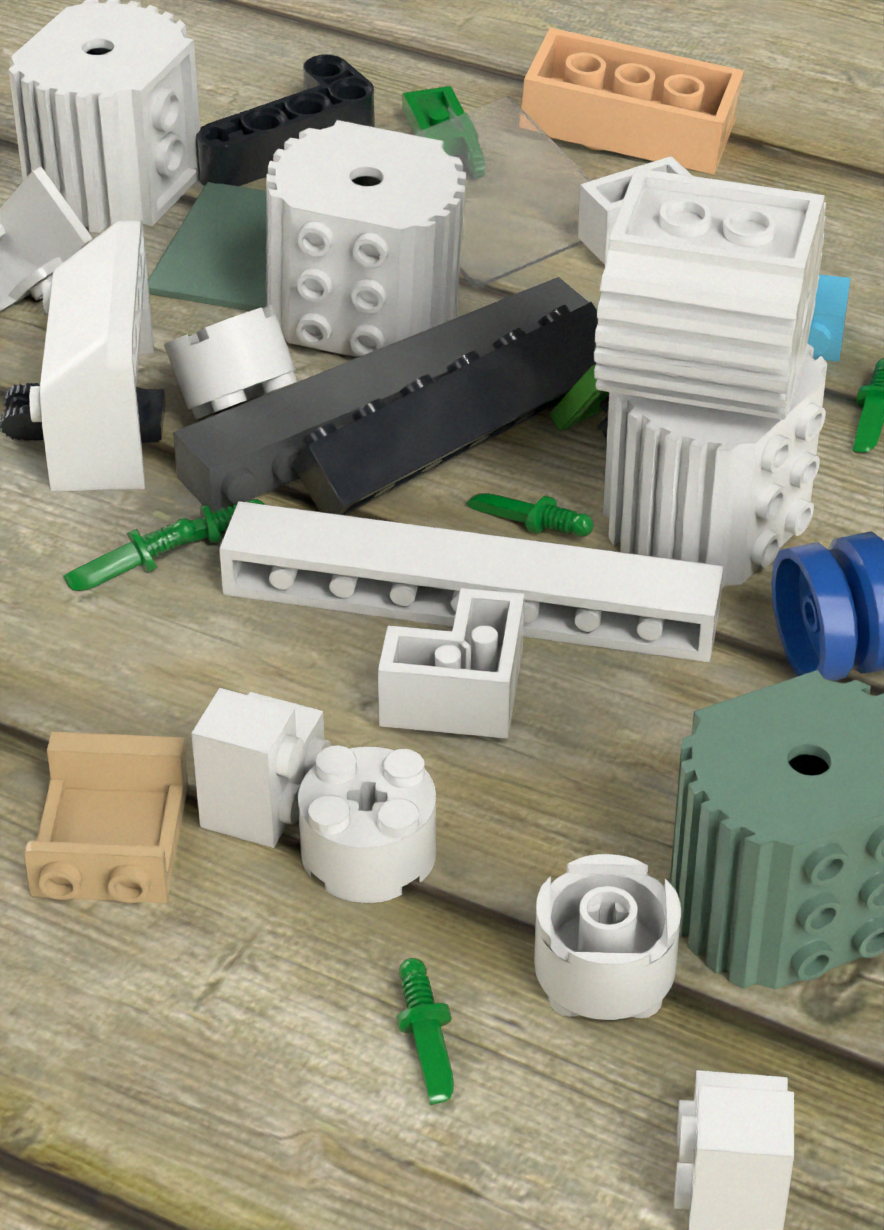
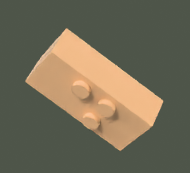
[519,28,744,175]

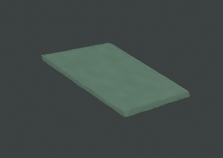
[148,182,266,311]

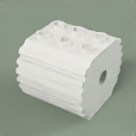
[9,0,200,233]
[266,120,466,357]
[594,168,826,420]
[603,343,827,588]

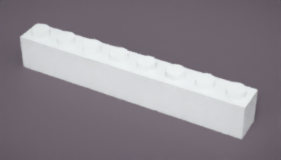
[219,501,724,662]

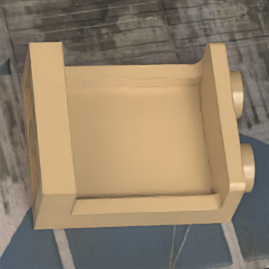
[24,732,188,903]

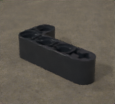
[196,54,375,186]

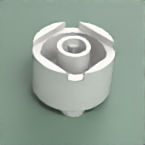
[164,305,297,419]
[298,745,436,903]
[534,854,681,1020]

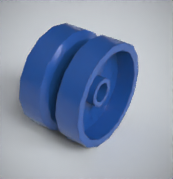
[771,531,884,681]

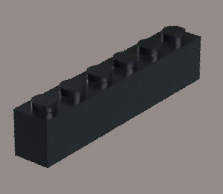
[292,302,598,516]

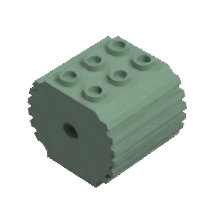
[670,670,884,990]

